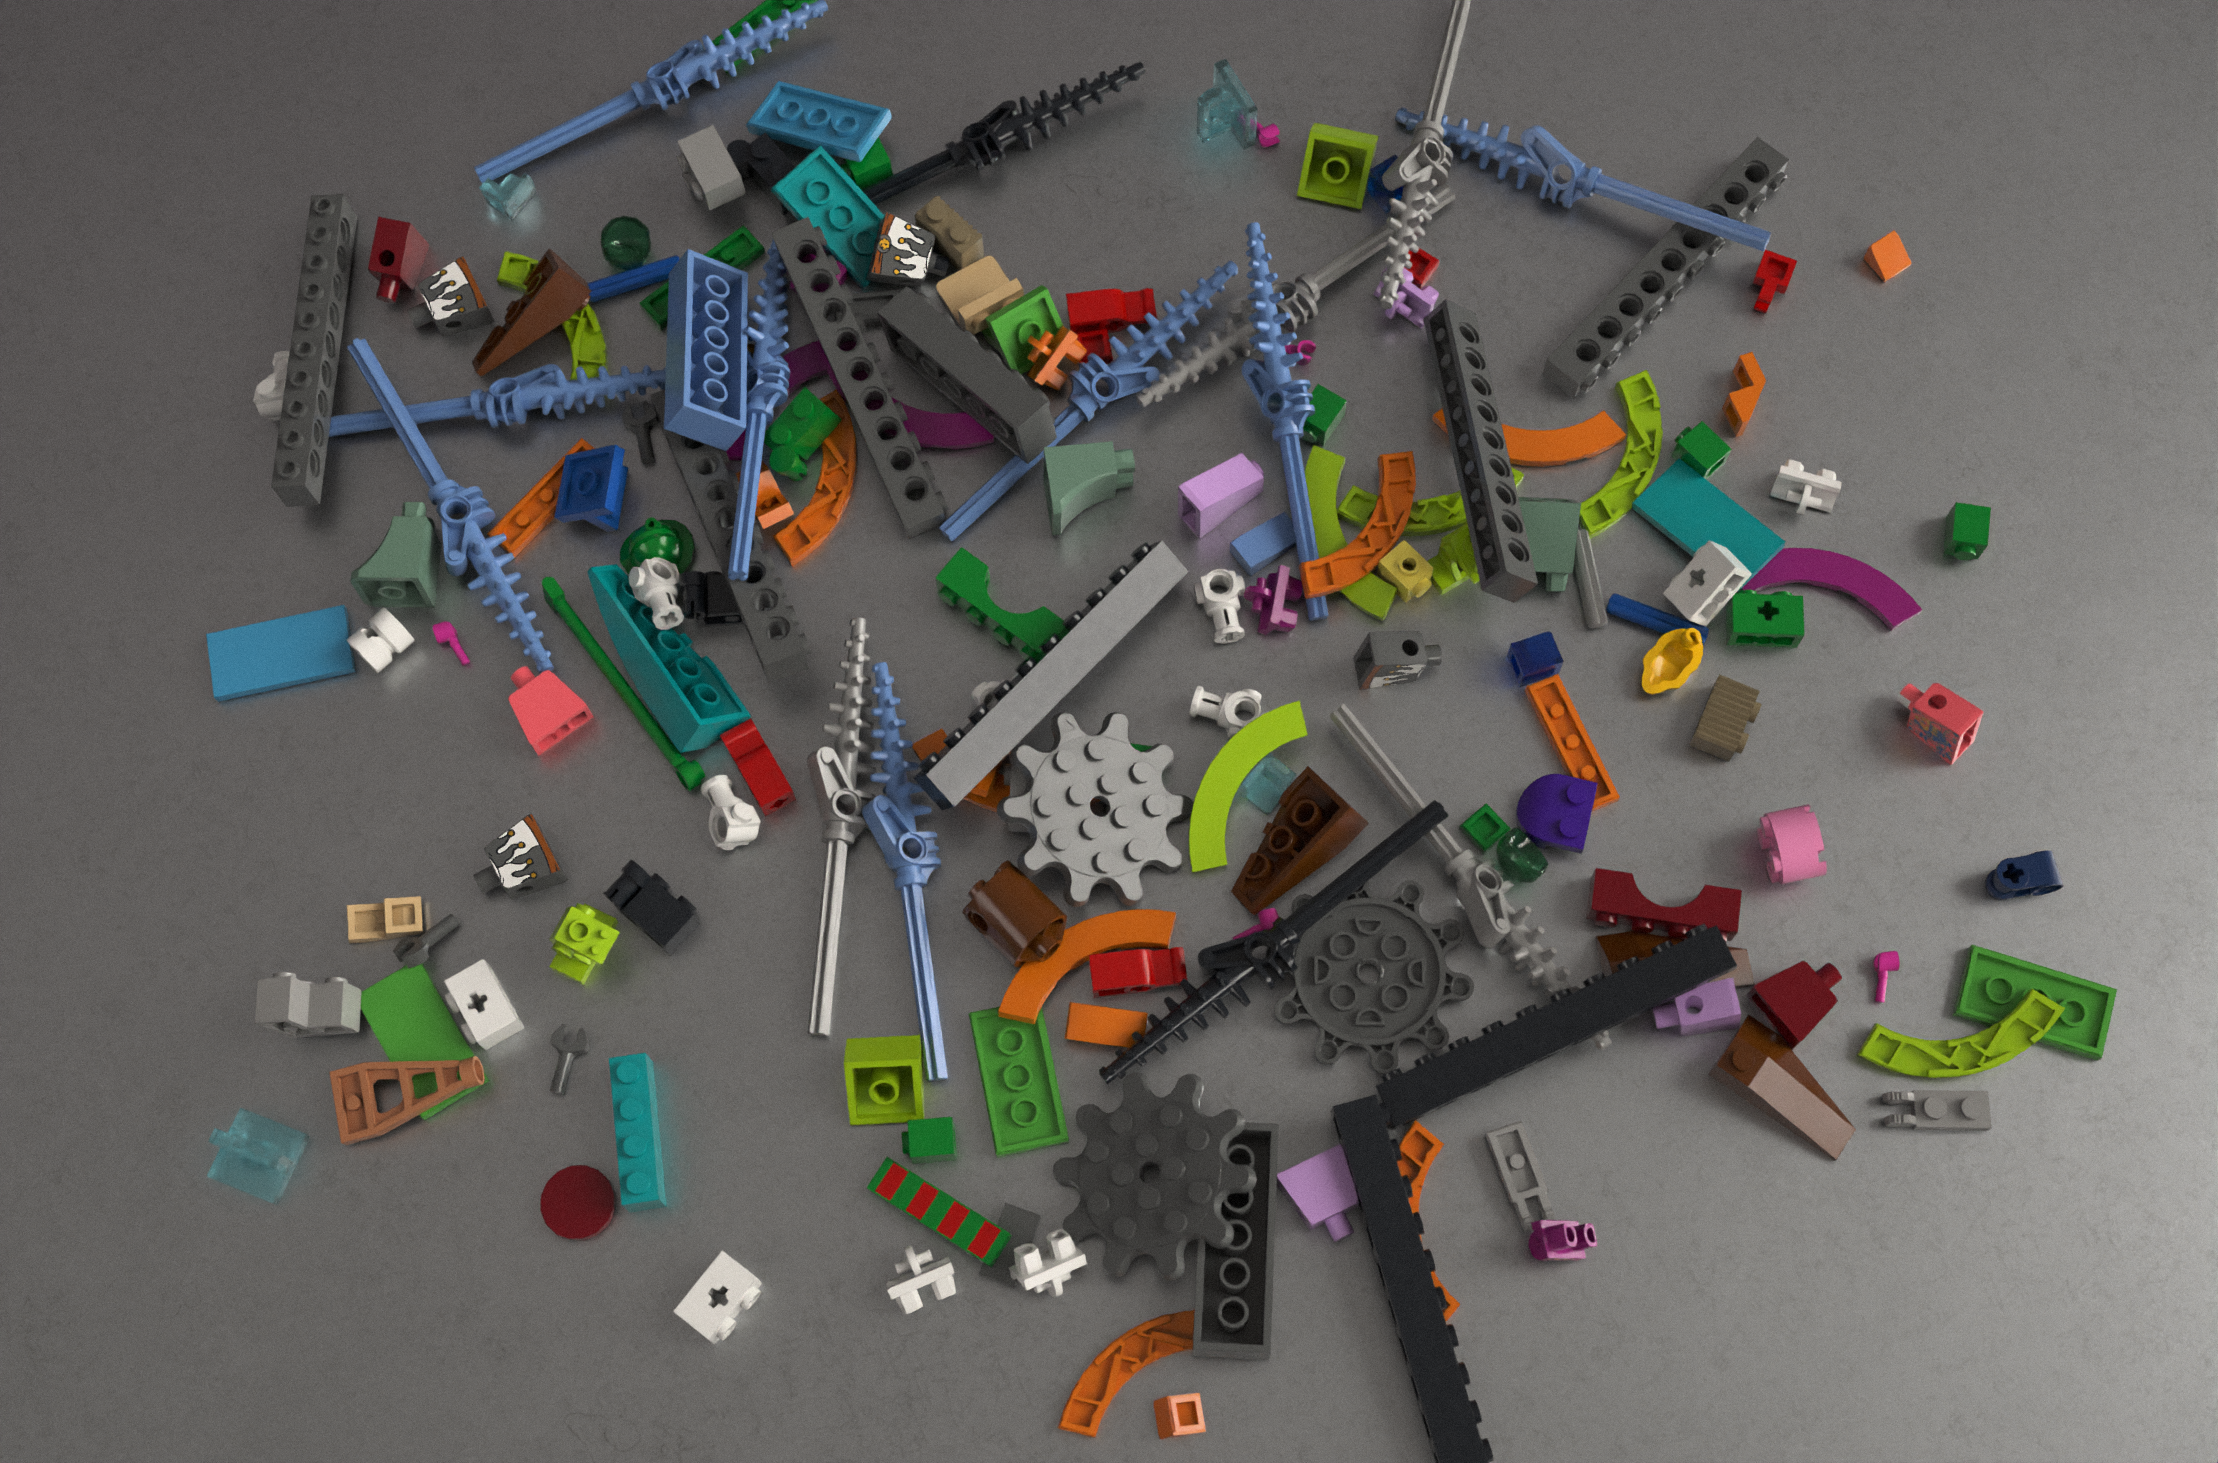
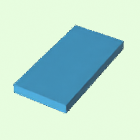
[746,81,892,162]
[206,605,356,702]

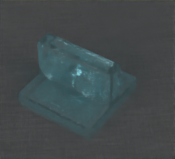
[1197,58,1258,149]
[207,1108,310,1205]

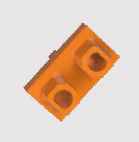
[1026,325,1087,390]

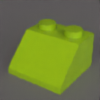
[1297,122,1379,209]
[844,1035,924,1125]

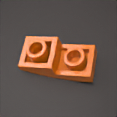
[1065,1002,1148,1048]

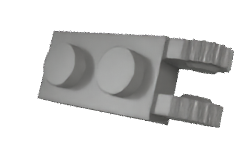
[1882,1090,1992,1131]
[1485,1121,1555,1232]

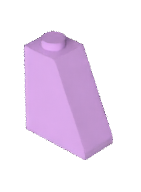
[1178,453,1264,539]

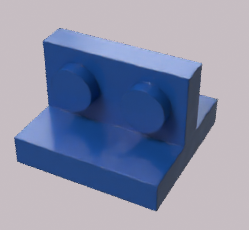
[554,444,628,532]

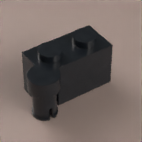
[726,133,796,216]
[679,571,769,628]
[603,860,700,956]

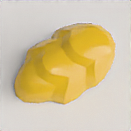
[1641,628,1703,695]

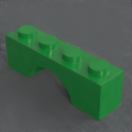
[935,547,1065,659]

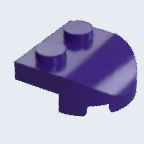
[1516,774,1598,854]

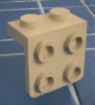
[936,256,1024,335]

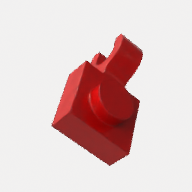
[1753,249,1797,313]

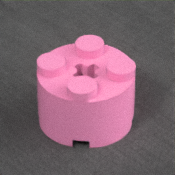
[1757,804,1827,884]

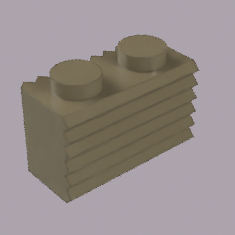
[914,196,984,271]
[1689,674,1762,761]

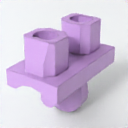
[1373,268,1439,328]

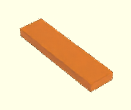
[487,438,595,558]
[1524,674,1620,812]

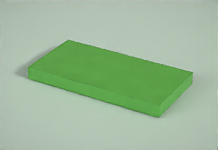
[1953,944,2117,1061]
[361,963,490,1120]
[969,1007,1069,1158]

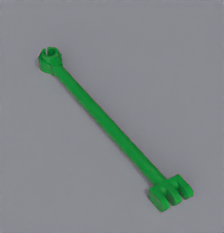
[542,577,705,791]

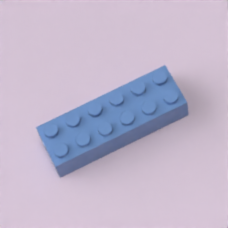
[664,249,748,451]

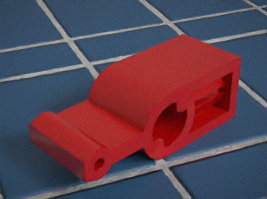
[1066,288,1157,333]
[720,718,796,817]
[1089,947,1188,998]

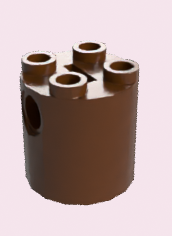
[962,860,1067,968]

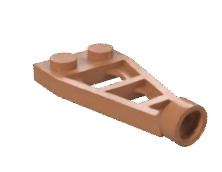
[329,1056,485,1145]

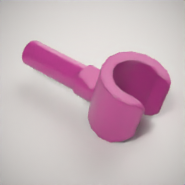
[1240,112,1280,147]
[1285,340,1316,366]
[433,621,470,666]
[1232,908,1279,940]
[1873,951,1900,1003]

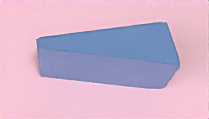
[1229,512,1296,577]

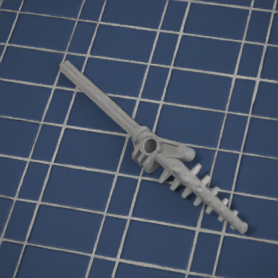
[1378,0,1471,309]
[1136,184,1455,408]
[807,617,876,1036]
[1330,704,1612,1051]

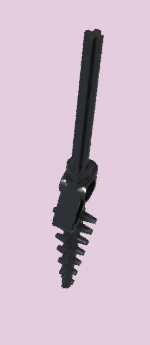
[787,62,1146,226]
[1099,800,1449,1085]

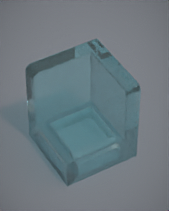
[480,173,537,220]
[1240,753,1296,815]

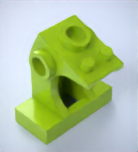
[1427,524,1480,595]
[549,903,620,985]

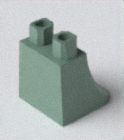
[1043,441,1135,535]
[1518,497,1581,592]
[350,502,442,608]

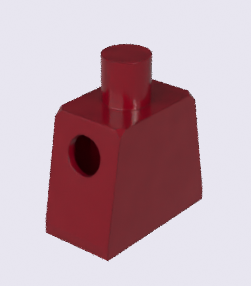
[368,217,429,303]
[1746,961,1842,1050]

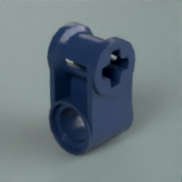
[1985,850,2064,900]

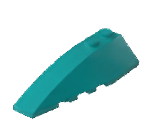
[587,564,751,753]

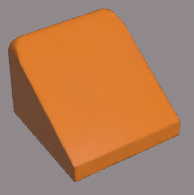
[1863,230,1912,283]
[1153,1393,1206,1439]

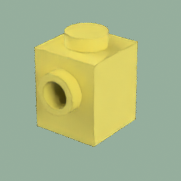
[1376,540,1433,603]

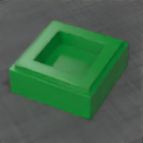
[1459,803,1511,855]

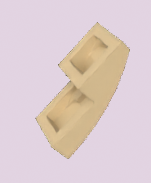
[347,896,423,944]

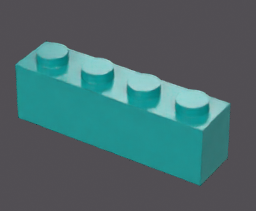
[609,1053,667,1213]

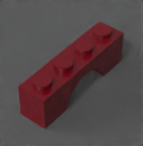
[1586,868,1742,943]

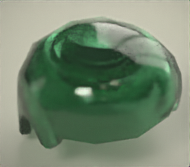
[601,215,651,270]
[1496,828,1549,883]

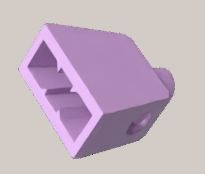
[1653,978,1741,1036]
[1277,1144,1359,1242]

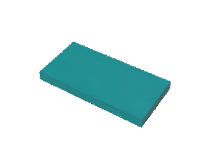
[771,145,884,290]
[1632,459,1786,592]

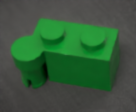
[764,387,842,481]

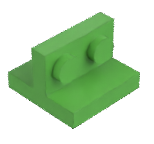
[982,285,1063,375]

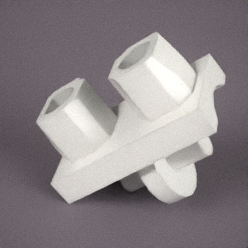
[1770,459,1842,515]
[1009,1229,1087,1298]
[886,1245,956,1314]

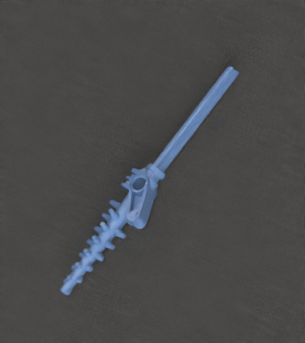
[474,0,829,185]
[1395,107,1771,251]
[1242,222,1329,621]
[728,240,790,581]
[938,260,1238,542]
[347,338,554,673]
[329,364,666,437]
[862,662,948,1082]

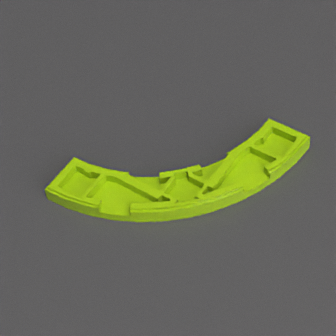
[497,251,608,380]
[1579,370,1663,539]
[1305,445,1398,622]
[1337,467,1525,536]
[1188,700,1308,873]
[1856,989,2065,1078]

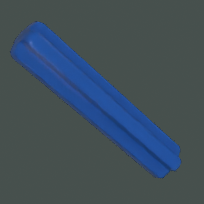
[587,255,680,302]
[1606,593,1709,645]

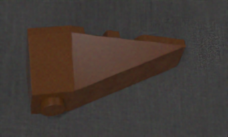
[472,249,592,377]
[1231,766,1369,915]
[1595,931,1755,989]
[1708,1014,1856,1161]

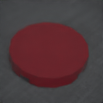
[540,1165,616,1241]

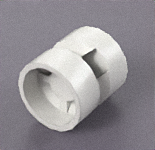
[346,607,415,673]

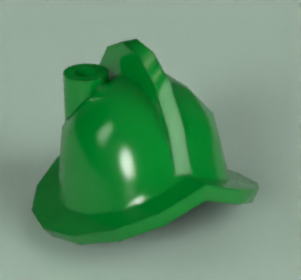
[620,517,695,574]

